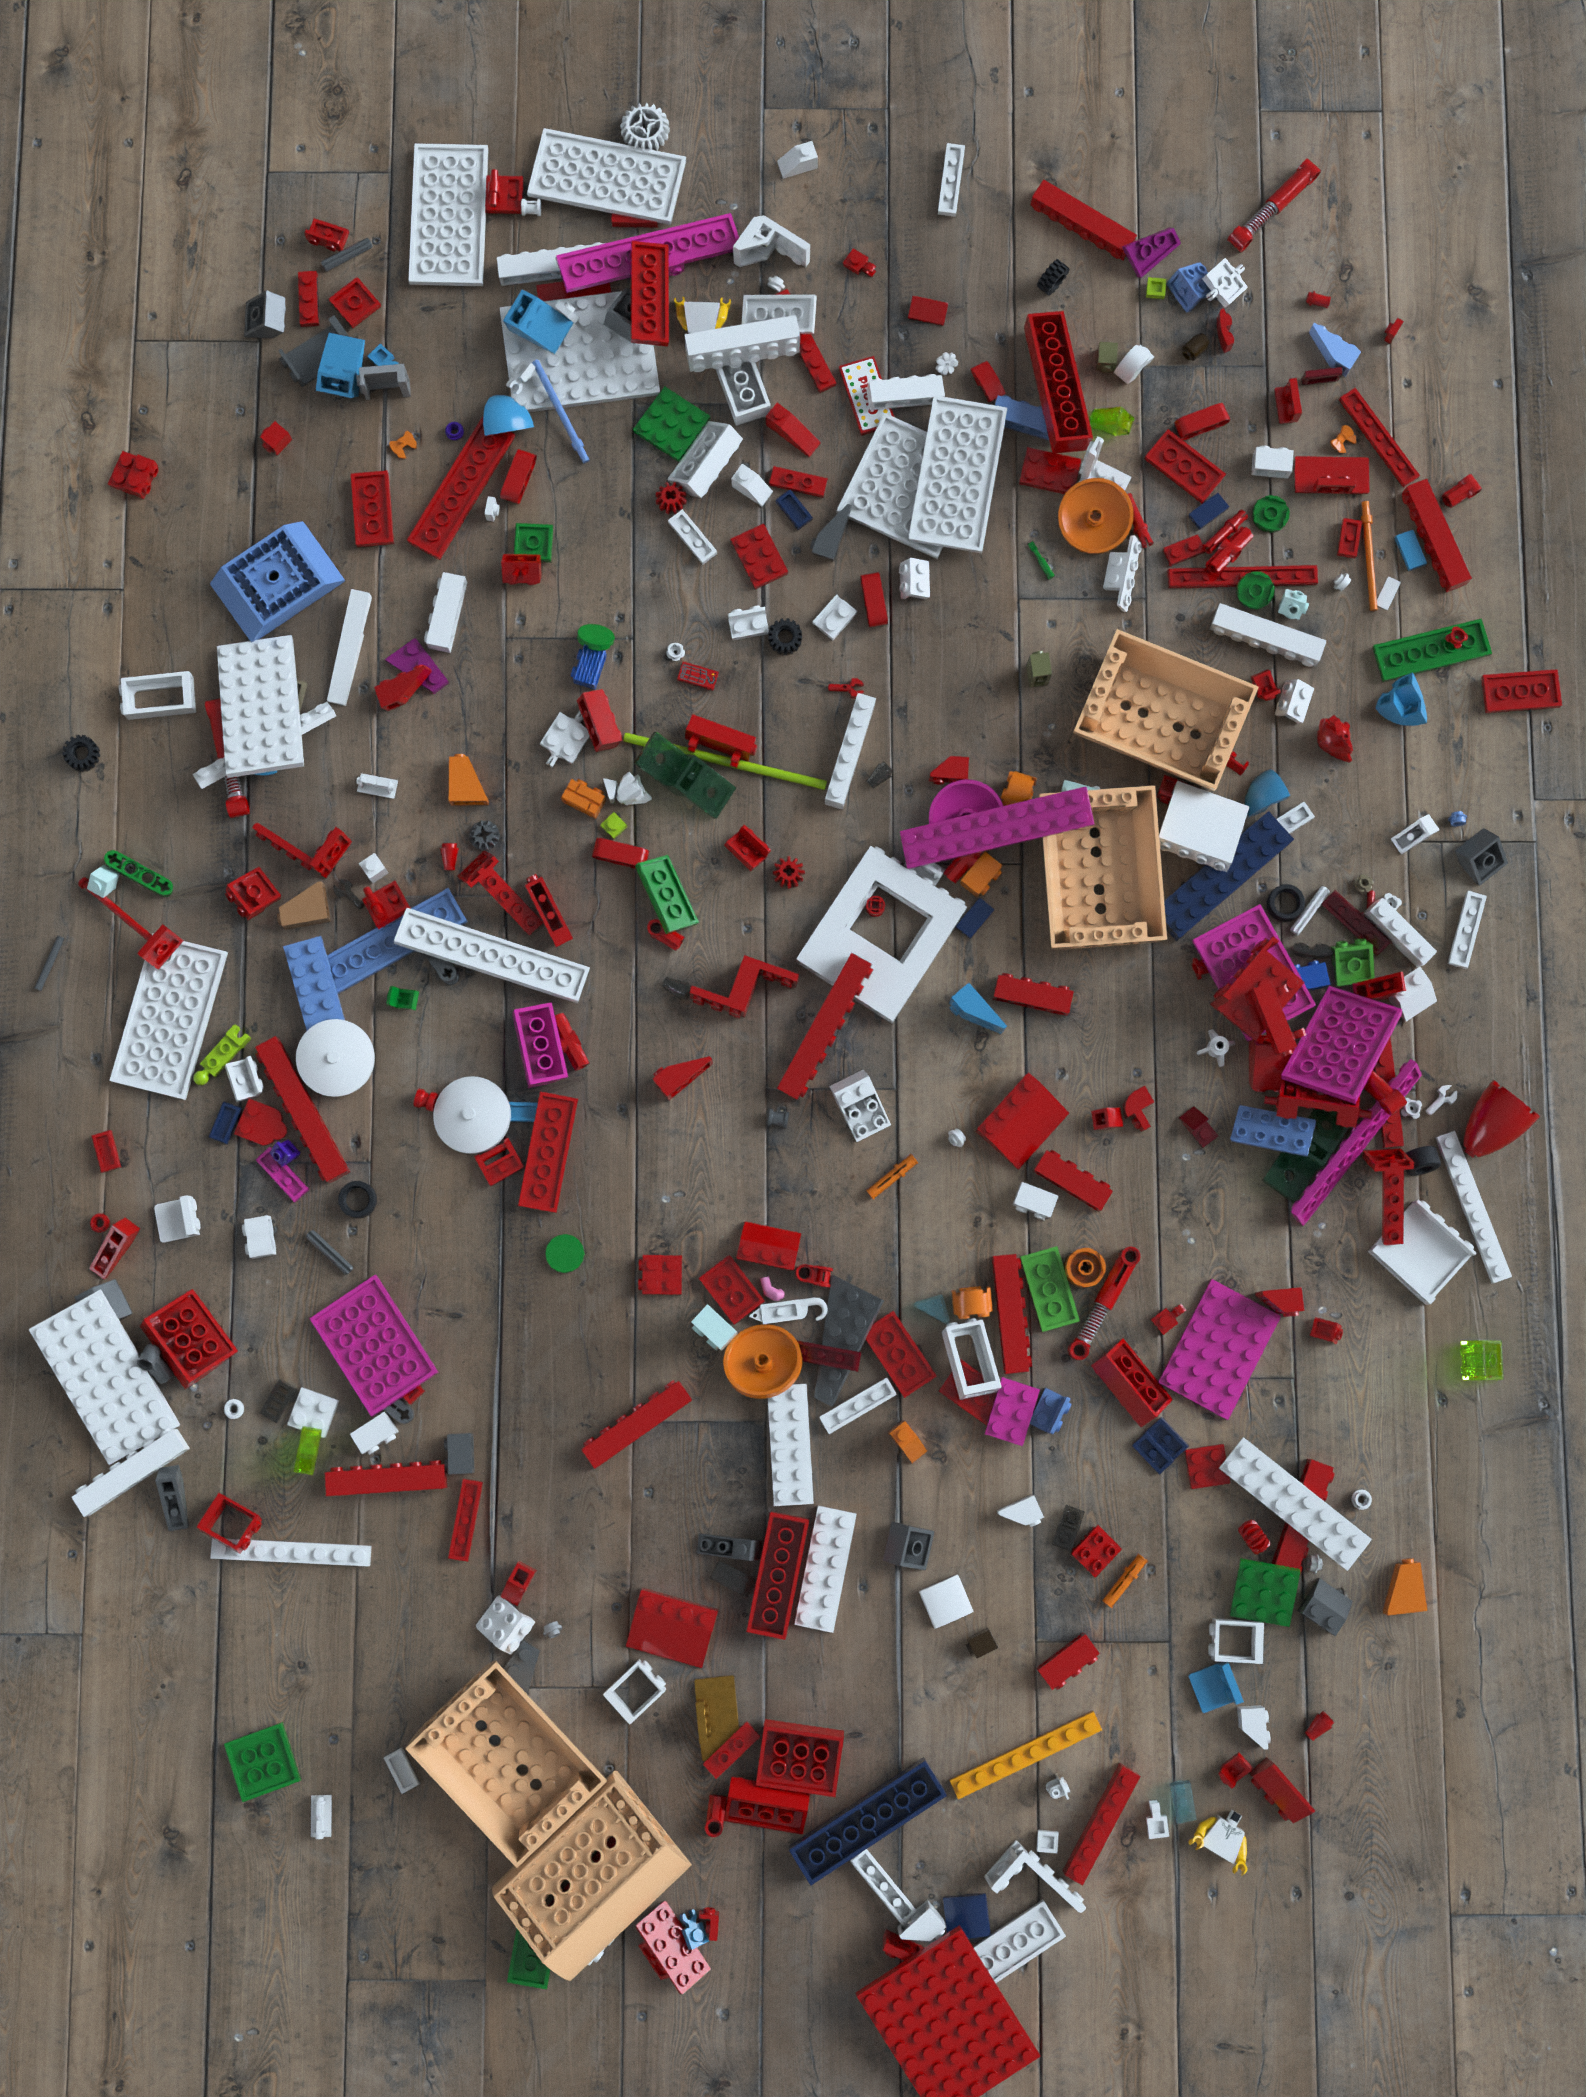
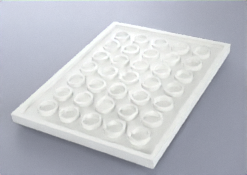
[500,291,660,412]

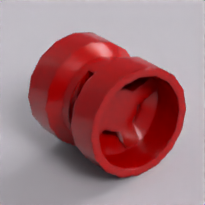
[866,896,885,917]
[413,1088,438,1112]

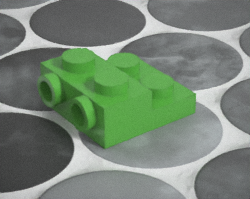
[1331,939,1375,986]

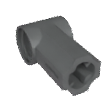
[137,1344,174,1384]

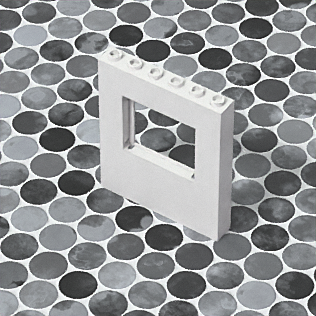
[796,846,967,1024]

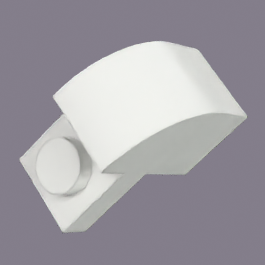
[1114,345,1154,384]

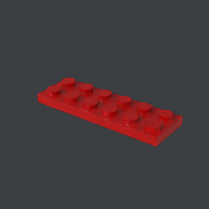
[631,241,669,347]
[518,1091,578,1213]

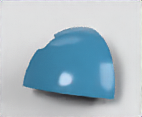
[483,395,534,436]
[1376,672,1427,726]
[1245,769,1290,818]

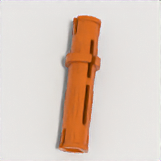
[866,1154,918,1200]
[1102,1553,1148,1608]

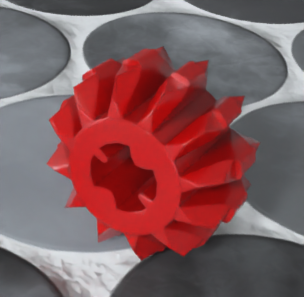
[655,482,687,515]
[773,856,805,889]
[1238,1519,1270,1555]

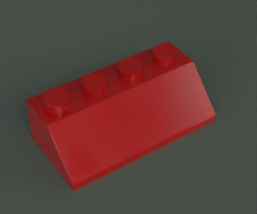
[1091,1338,1173,1427]
[724,1777,810,1835]

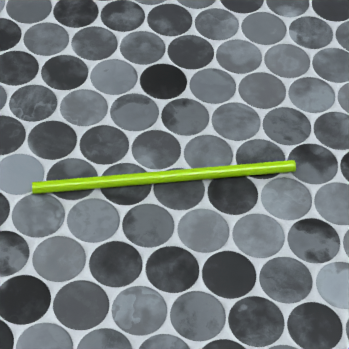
[623,732,827,790]

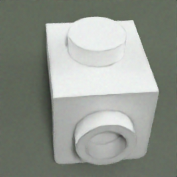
[555,301,579,331]

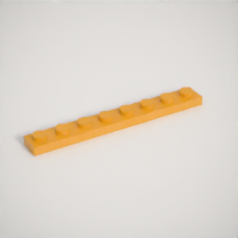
[949,1711,1102,1800]

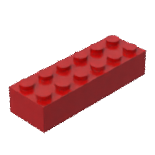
[746,1511,809,1640]

